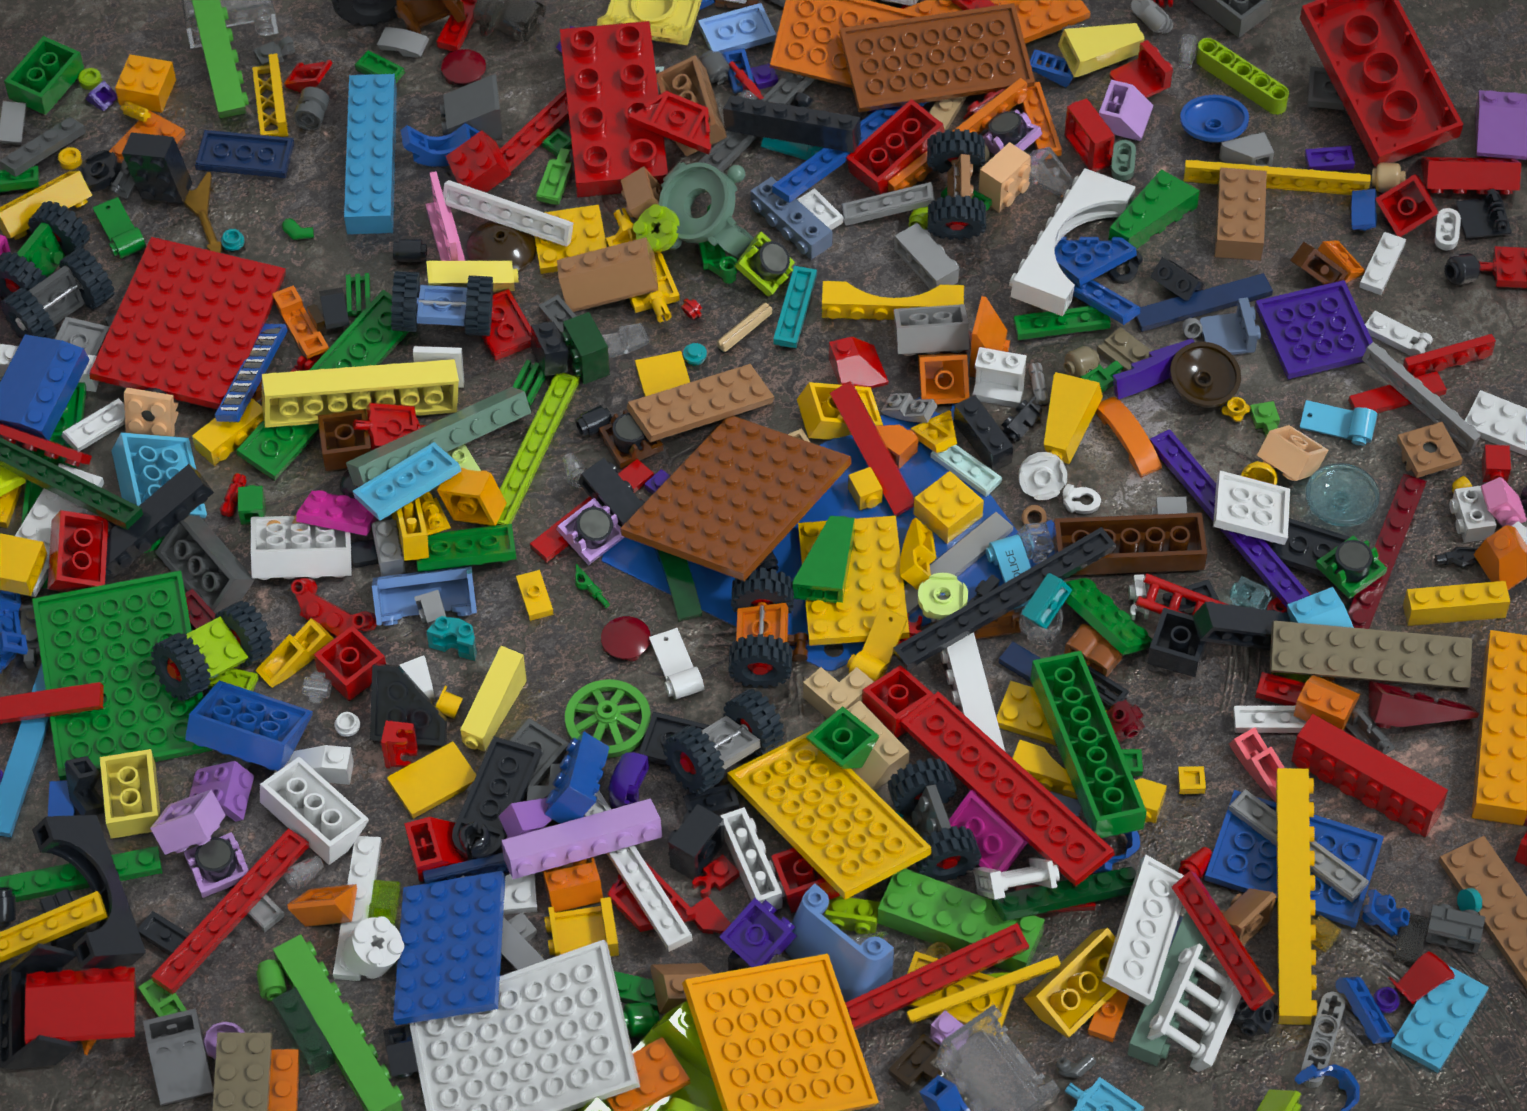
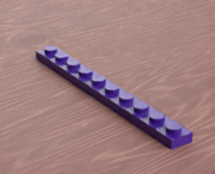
[1150,429,1310,608]

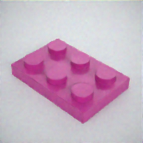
[296,490,377,536]
[949,790,1028,872]

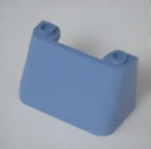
[785,884,894,1002]

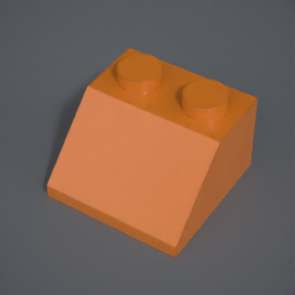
[1293,675,1360,730]

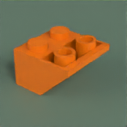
[542,857,603,913]

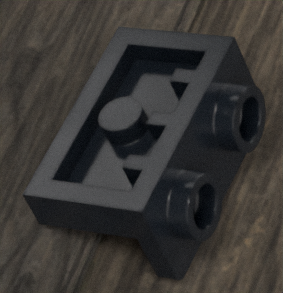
[1150,257,1208,301]

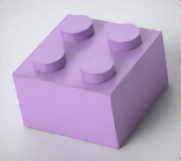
[150,789,226,854]

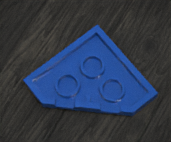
[1054,237,1137,286]

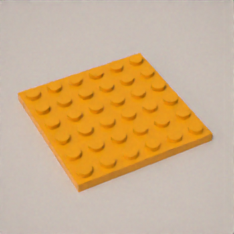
[682,954,879,1111]

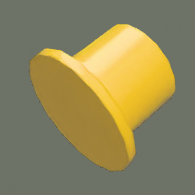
[436,685,463,719]

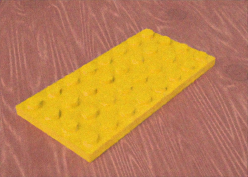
[727,730,931,900]

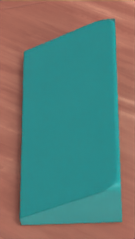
[1022,573,1072,631]

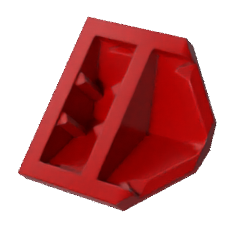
[284,59,333,92]

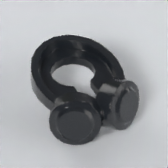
[1110,251,1143,284]

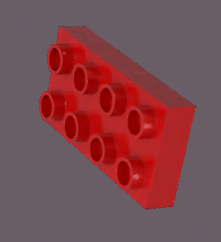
[1300,0,1464,168]
[560,21,668,198]

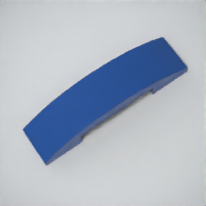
[0,590,28,654]

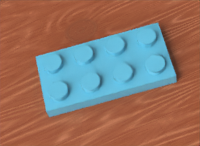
[353,442,461,521]
[1391,965,1489,1073]

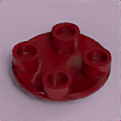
[441,49,486,84]
[601,616,651,662]

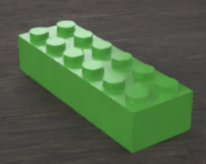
[877,869,1045,972]

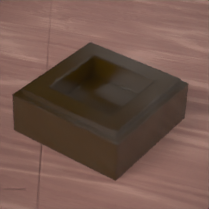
[307,304,327,336]

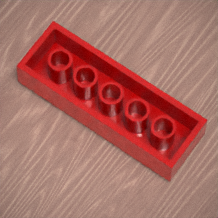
[1291,714,1448,838]

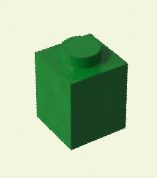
[238,485,266,525]

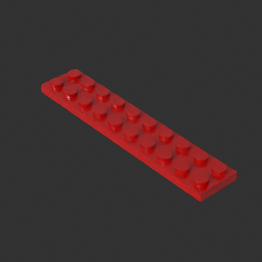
[900,692,1114,886]

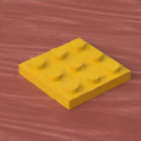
[534,205,607,274]

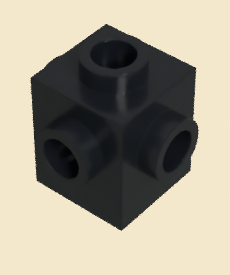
[1232,997,1278,1036]

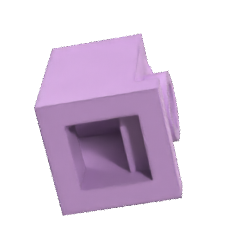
[929,1010,965,1058]

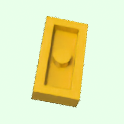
[516,570,554,621]

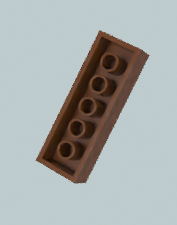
[1052,513,1207,575]

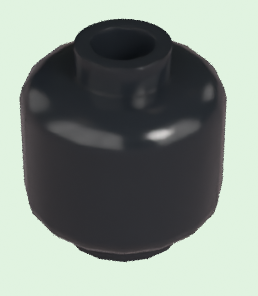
[1444,253,1481,285]

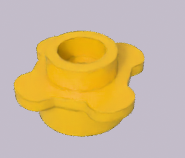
[1222,397,1251,422]

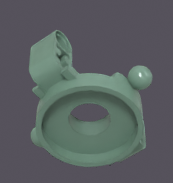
[659,162,753,259]

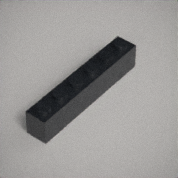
[723,95,861,153]
[105,464,214,585]

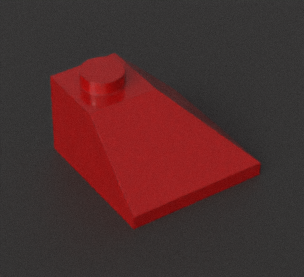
[1375,174,1439,237]
[829,336,888,389]

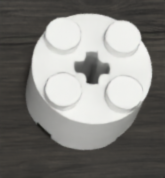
[342,916,404,979]

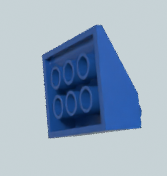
[0,334,90,440]
[185,680,313,771]

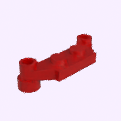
[291,578,377,636]

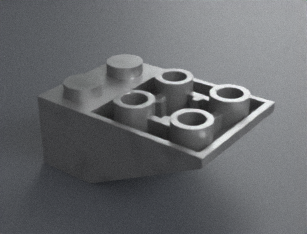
[143,1008,214,1106]

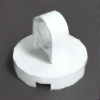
[1019,452,1067,500]

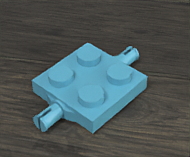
[1065,1077,1144,1111]

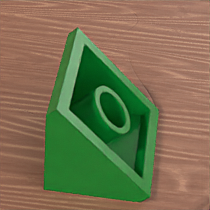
[806,706,879,769]

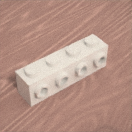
[720,807,785,909]

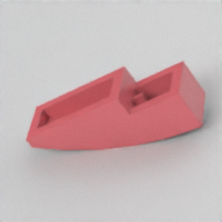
[1229,727,1285,802]

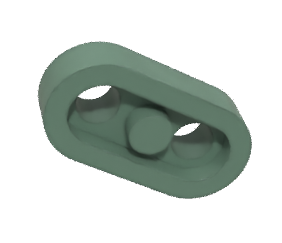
[1111,140,1136,181]

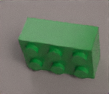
[4,36,84,115]

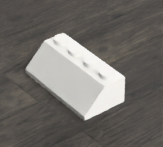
[260,757,369,865]

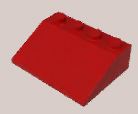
[25,966,137,1044]

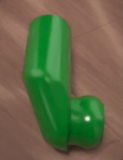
[282,218,314,240]

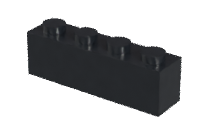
[1192,602,1291,650]

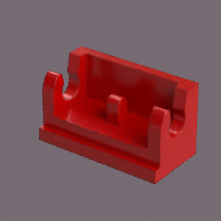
[381,721,418,769]

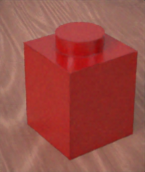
[1481,444,1511,482]

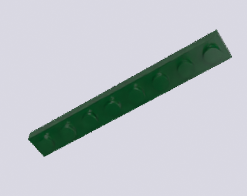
[0,437,143,530]

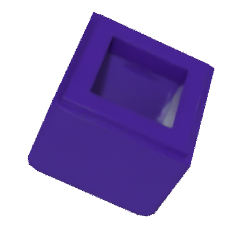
[85,81,118,111]

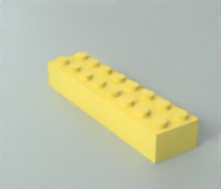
[262,359,459,428]

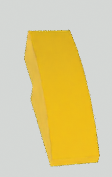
[900,517,937,590]
[255,619,334,688]

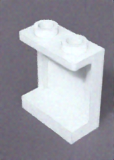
[973,347,1027,408]

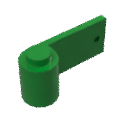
[92,197,146,259]

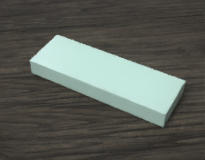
[931,445,1002,497]

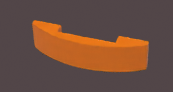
[272,285,329,359]
[1096,396,1162,477]

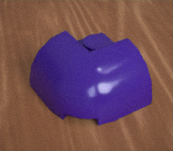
[608,752,649,809]

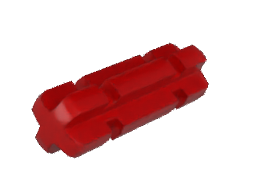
[220,473,247,517]

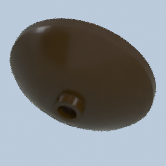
[467,221,536,273]
[1170,342,1241,408]

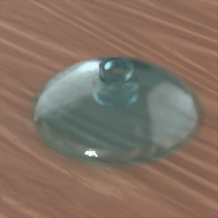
[1305,463,1380,527]

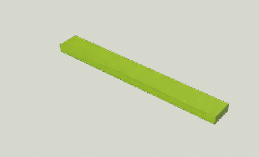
[490,373,579,526]

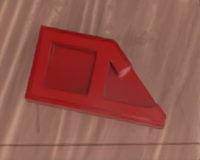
[691,896,731,934]

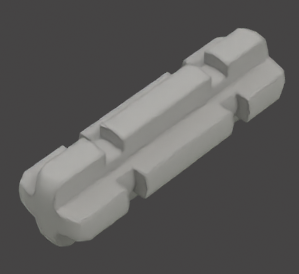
[1029,363,1049,406]

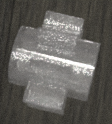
[302,671,332,704]

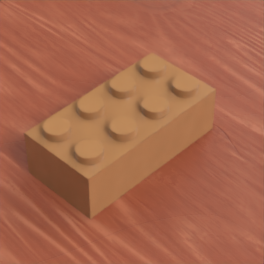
[656,55,727,157]
[1214,167,1267,261]

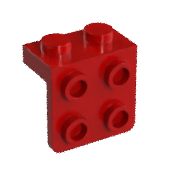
[1110,40,1173,98]

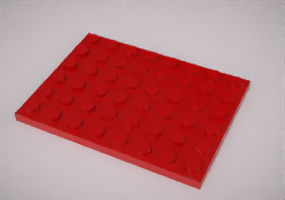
[89,237,286,409]

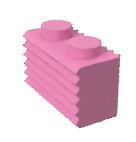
[1481,477,1527,527]

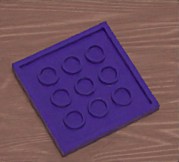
[1255,280,1373,379]

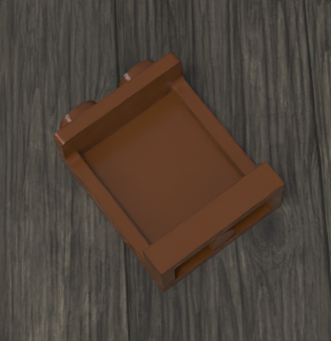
[395,0,466,34]

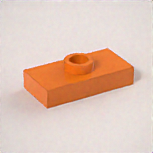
[1088,990,1130,1043]

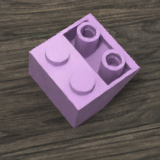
[1099,80,1153,141]

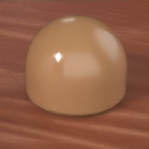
[1021,505,1047,529]

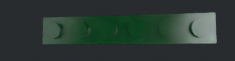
[992,866,1136,921]

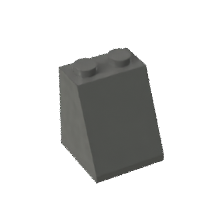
[440,75,503,140]

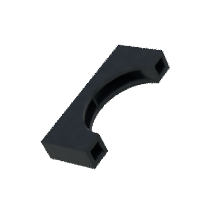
[32,815,146,969]

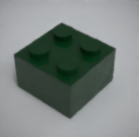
[561,312,610,384]

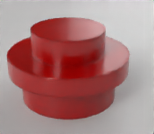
[681,298,702,320]

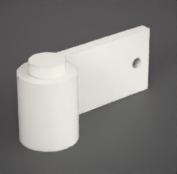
[649,628,704,700]

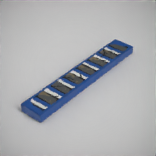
[215,324,288,422]

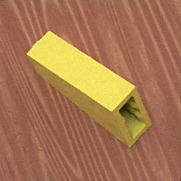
[1058,23,1144,77]
[426,261,519,293]
[460,646,527,752]

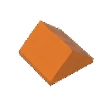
[287,884,357,927]

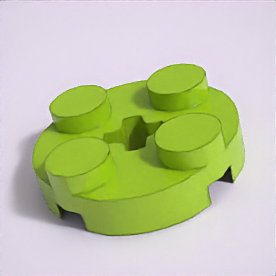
[633,204,680,252]

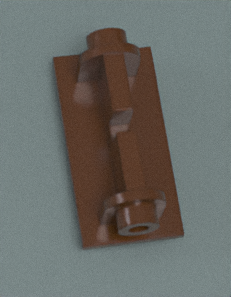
[974,610,1021,639]

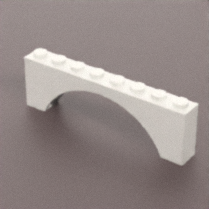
[1009,168,1136,316]

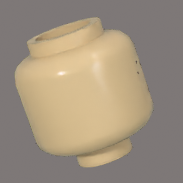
[1372,163,1406,193]

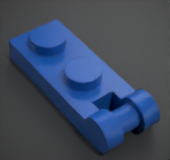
[1336,976,1396,1044]

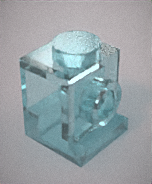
[1230,576,1272,610]

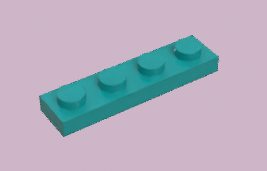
[773,266,817,348]

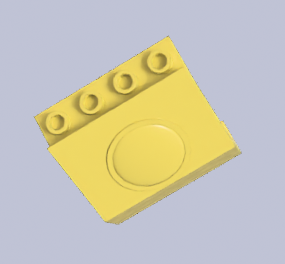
[597,0,702,46]

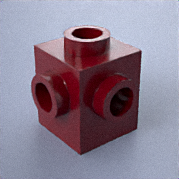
[1106,699,1145,743]

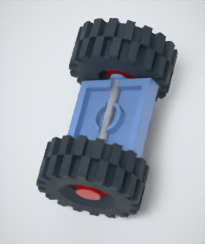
[391,271,493,336]

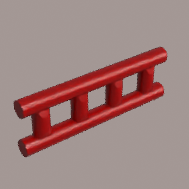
[1135,573,1229,615]

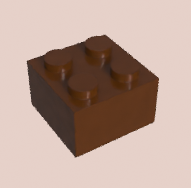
[318,409,372,471]

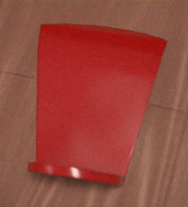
[1388,951,1455,1004]

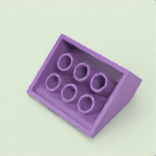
[1475,90,1527,160]

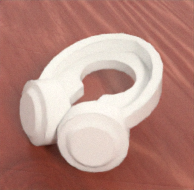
[1063,484,1101,514]

